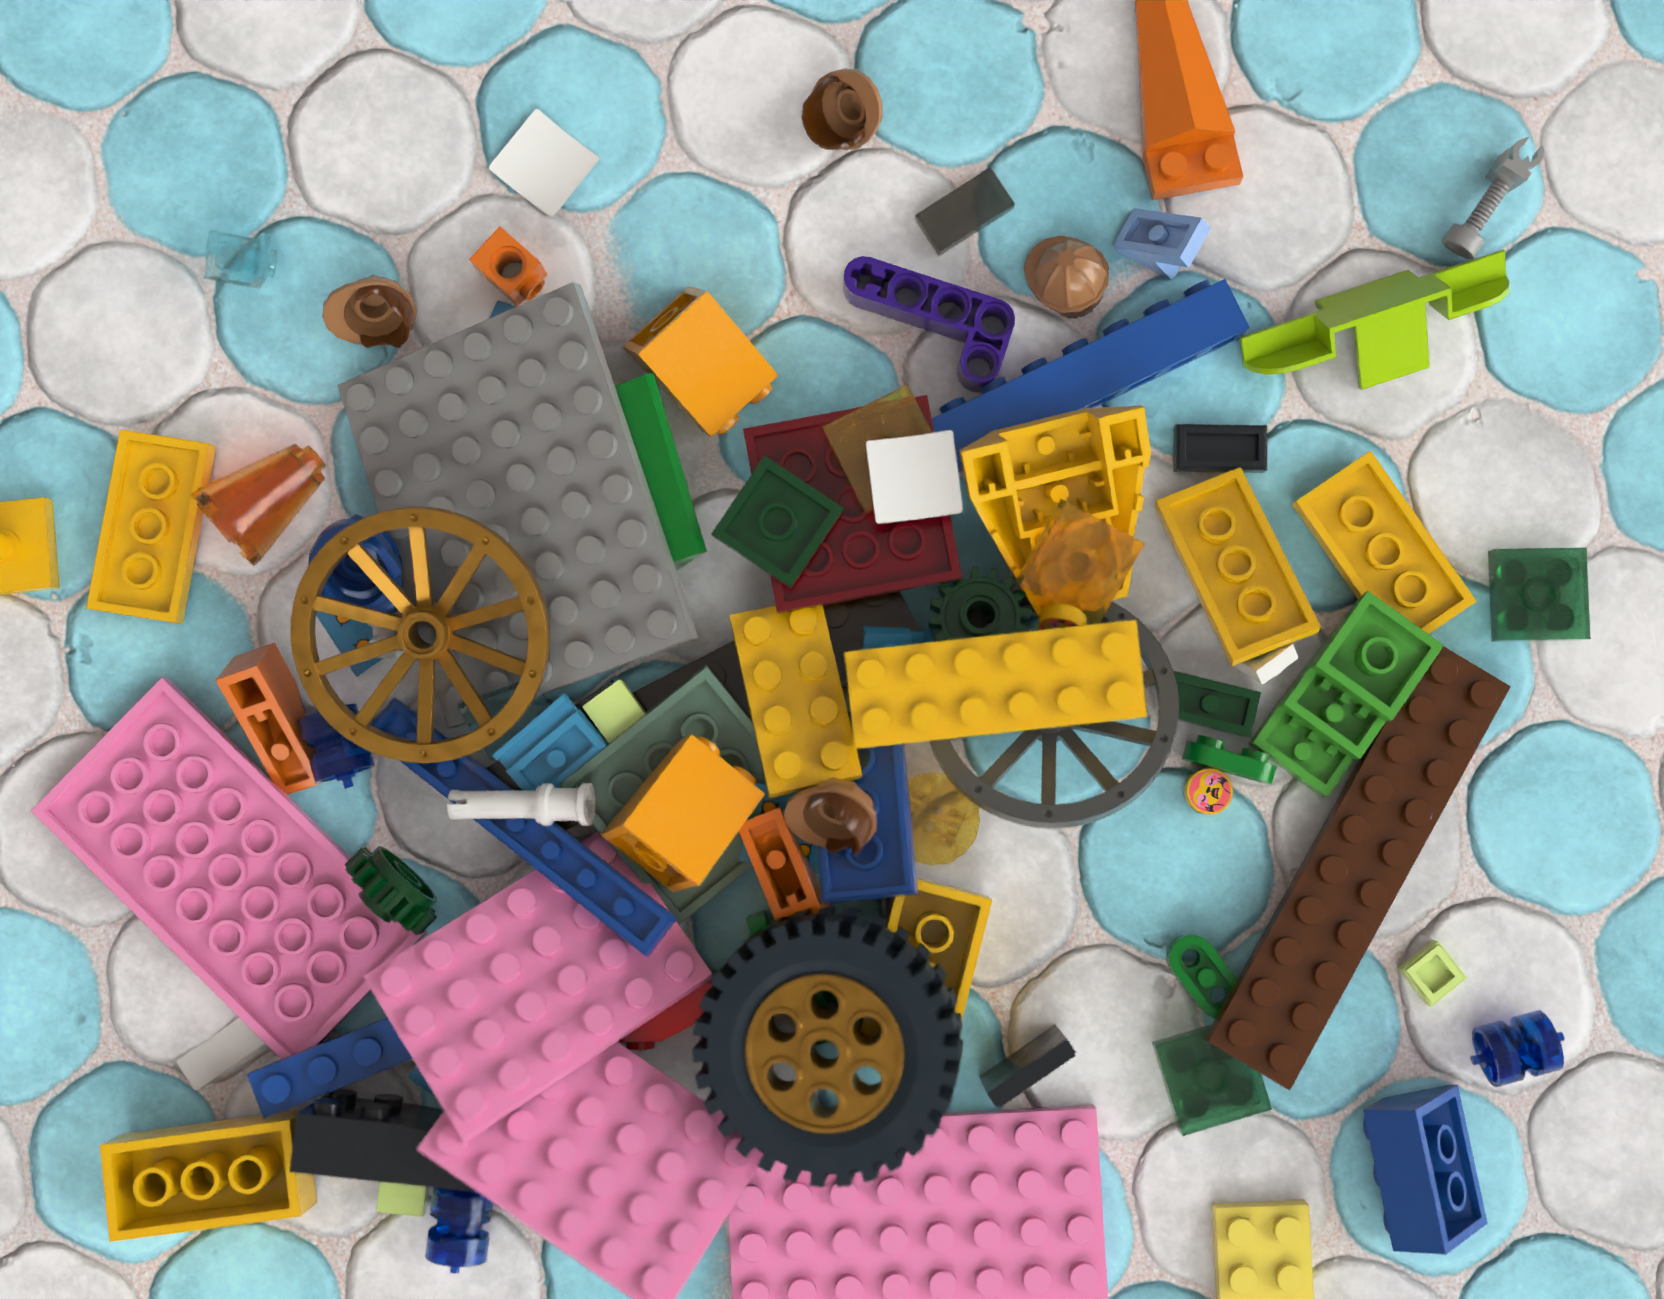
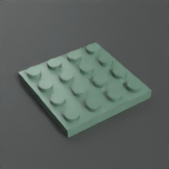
[560,665,766,925]

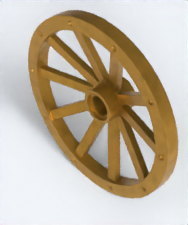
[290,507,550,763]

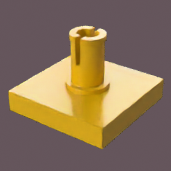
[0,497,60,595]

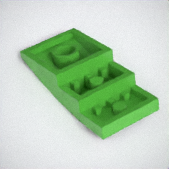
[1248,591,1444,798]

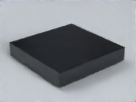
[979,1025,1076,1108]

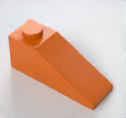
[215,643,324,795]
[739,806,830,920]

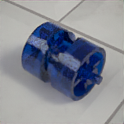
[297,704,375,789]
[1470,1010,1565,1087]
[425,1188,493,1274]

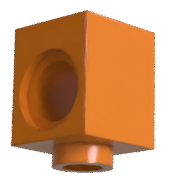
[469,226,548,306]

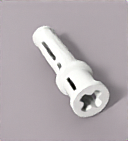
[447,783,596,826]

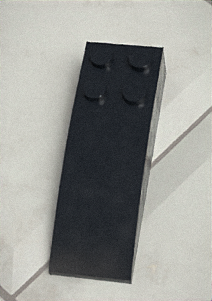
[290,1089,476,1192]

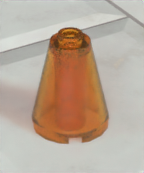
[190,444,326,566]

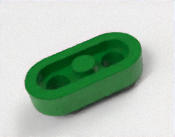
[1182,735,1277,785]
[1166,934,1237,1019]

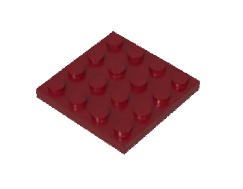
[743,395,962,614]

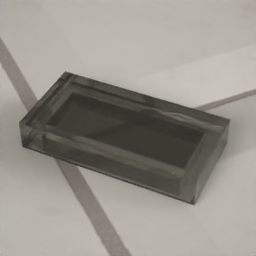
[915,167,1015,256]

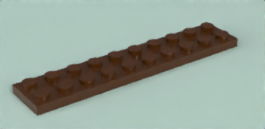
[1204,647,1511,1090]

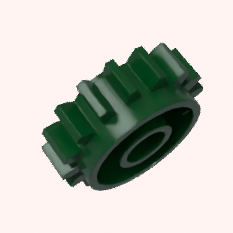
[928,566,1032,642]
[345,846,438,935]

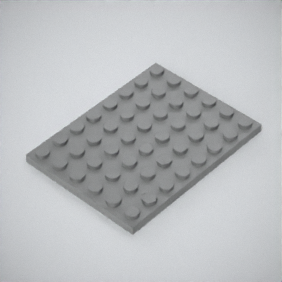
[337,282,699,728]

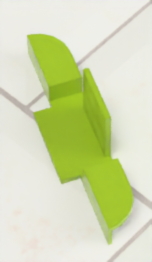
[1239,249,1510,390]

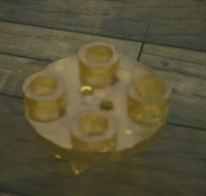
[908,772,980,866]

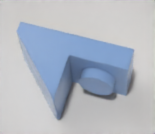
[1112,208,1211,279]

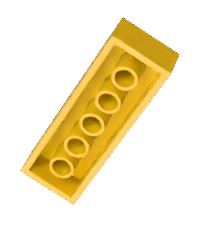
[844,620,1147,749]

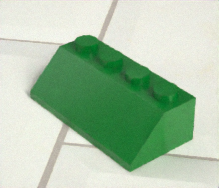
[615,373,707,571]

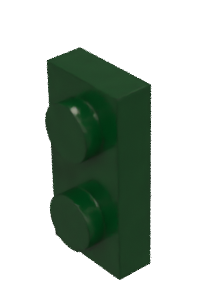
[1174,671,1261,737]

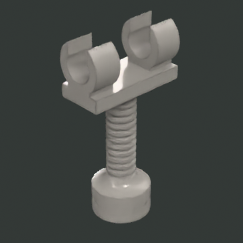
[1442,137,1544,259]

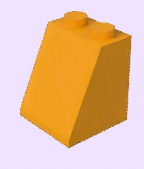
[622,286,778,437]
[601,734,765,892]

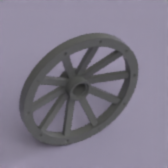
[929,590,1179,829]

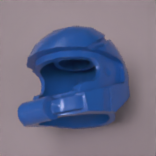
[308,514,403,614]

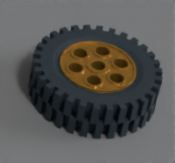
[692,907,963,1187]

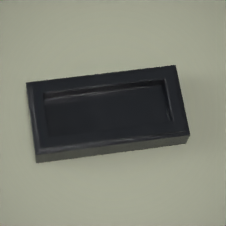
[1173,424,1267,473]

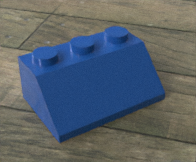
[1363,1085,1488,1255]

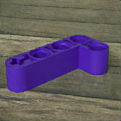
[843,256,1015,392]

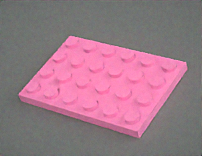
[363,831,712,1143]
[417,1042,764,1299]

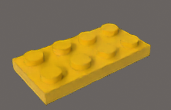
[86,429,216,624]
[1292,451,1477,634]
[1155,467,1321,667]
[729,605,862,798]

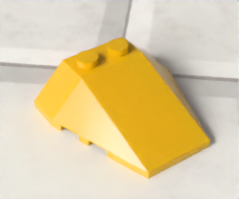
[959,405,1151,618]

